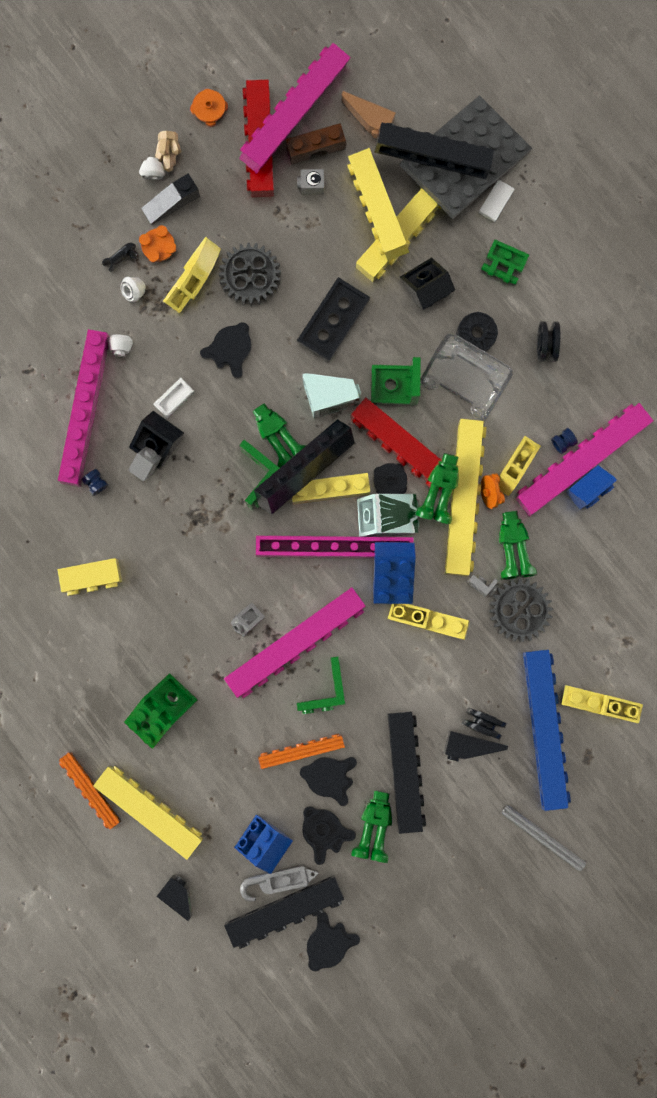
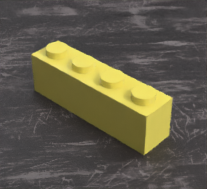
[292,473,370,505]

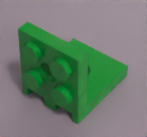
[371,357,421,405]
[239,439,279,510]
[297,657,345,714]
[124,673,198,749]

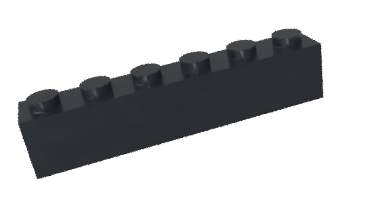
[374,122,494,179]
[254,419,355,514]
[387,711,426,834]
[224,875,344,949]

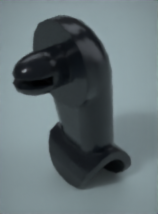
[102,242,138,272]

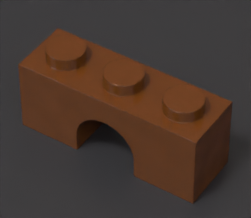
[286,123,346,165]

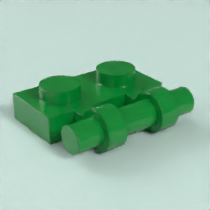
[481,239,529,285]

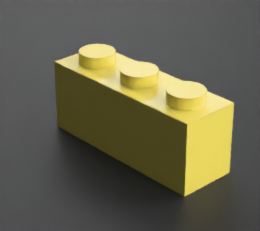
[57,558,122,596]

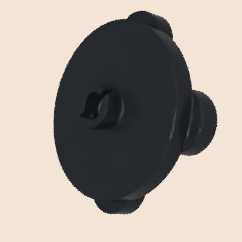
[373,463,407,494]

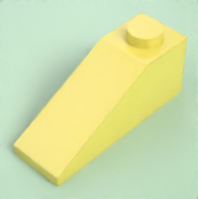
[499,436,541,496]

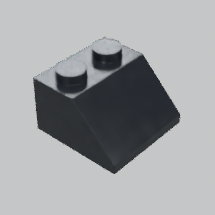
[400,257,455,310]
[129,411,184,469]

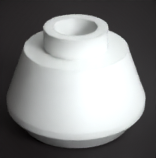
[139,157,165,180]
[121,277,146,303]
[107,334,133,357]

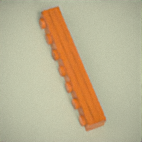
[258,733,345,769]
[59,752,121,829]

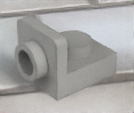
[467,574,499,597]
[231,603,265,637]

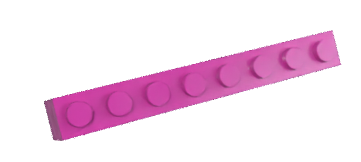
[239,43,351,173]
[58,329,109,487]
[515,403,654,517]
[256,536,414,559]
[223,587,366,699]

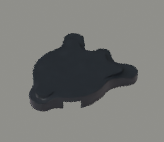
[200,322,252,379]
[300,757,357,806]
[302,806,356,865]
[307,912,360,972]

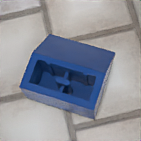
[565,465,617,510]
[234,814,293,874]

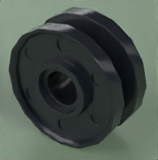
[456,312,498,355]
[537,321,561,362]
[462,707,507,740]

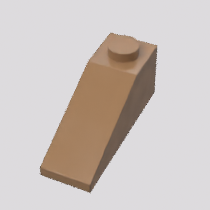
[341,91,396,139]

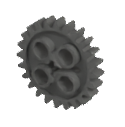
[219,242,281,305]
[489,578,553,642]

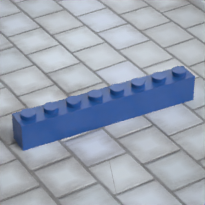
[523,650,571,811]

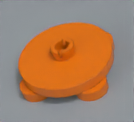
[190,89,228,127]
[139,225,177,263]
[481,473,505,509]

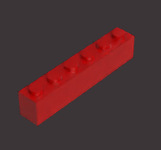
[243,79,274,198]
[350,397,442,491]

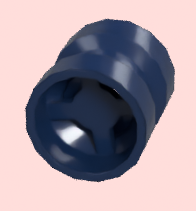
[551,428,578,454]
[81,469,108,496]

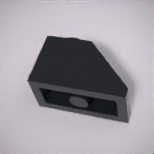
[156,875,192,921]

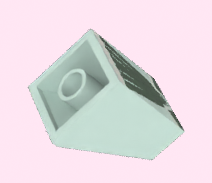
[302,373,361,419]
[357,494,419,537]

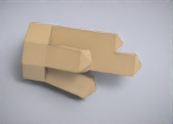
[155,131,182,172]

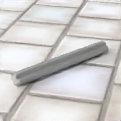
[502,805,586,871]

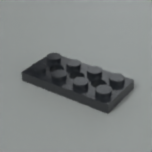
[297,277,370,362]

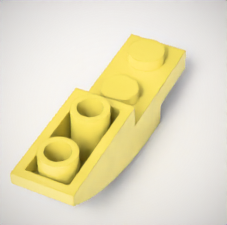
[163,237,221,313]
[388,604,470,640]
[561,685,643,724]

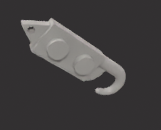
[240,865,318,901]

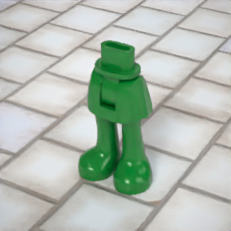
[252,403,306,468]
[416,453,459,524]
[499,511,537,580]
[351,791,392,863]

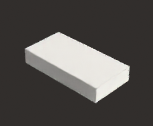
[479,179,515,222]
[153,378,195,419]

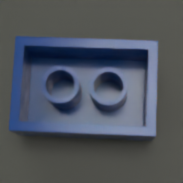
[373,542,416,604]

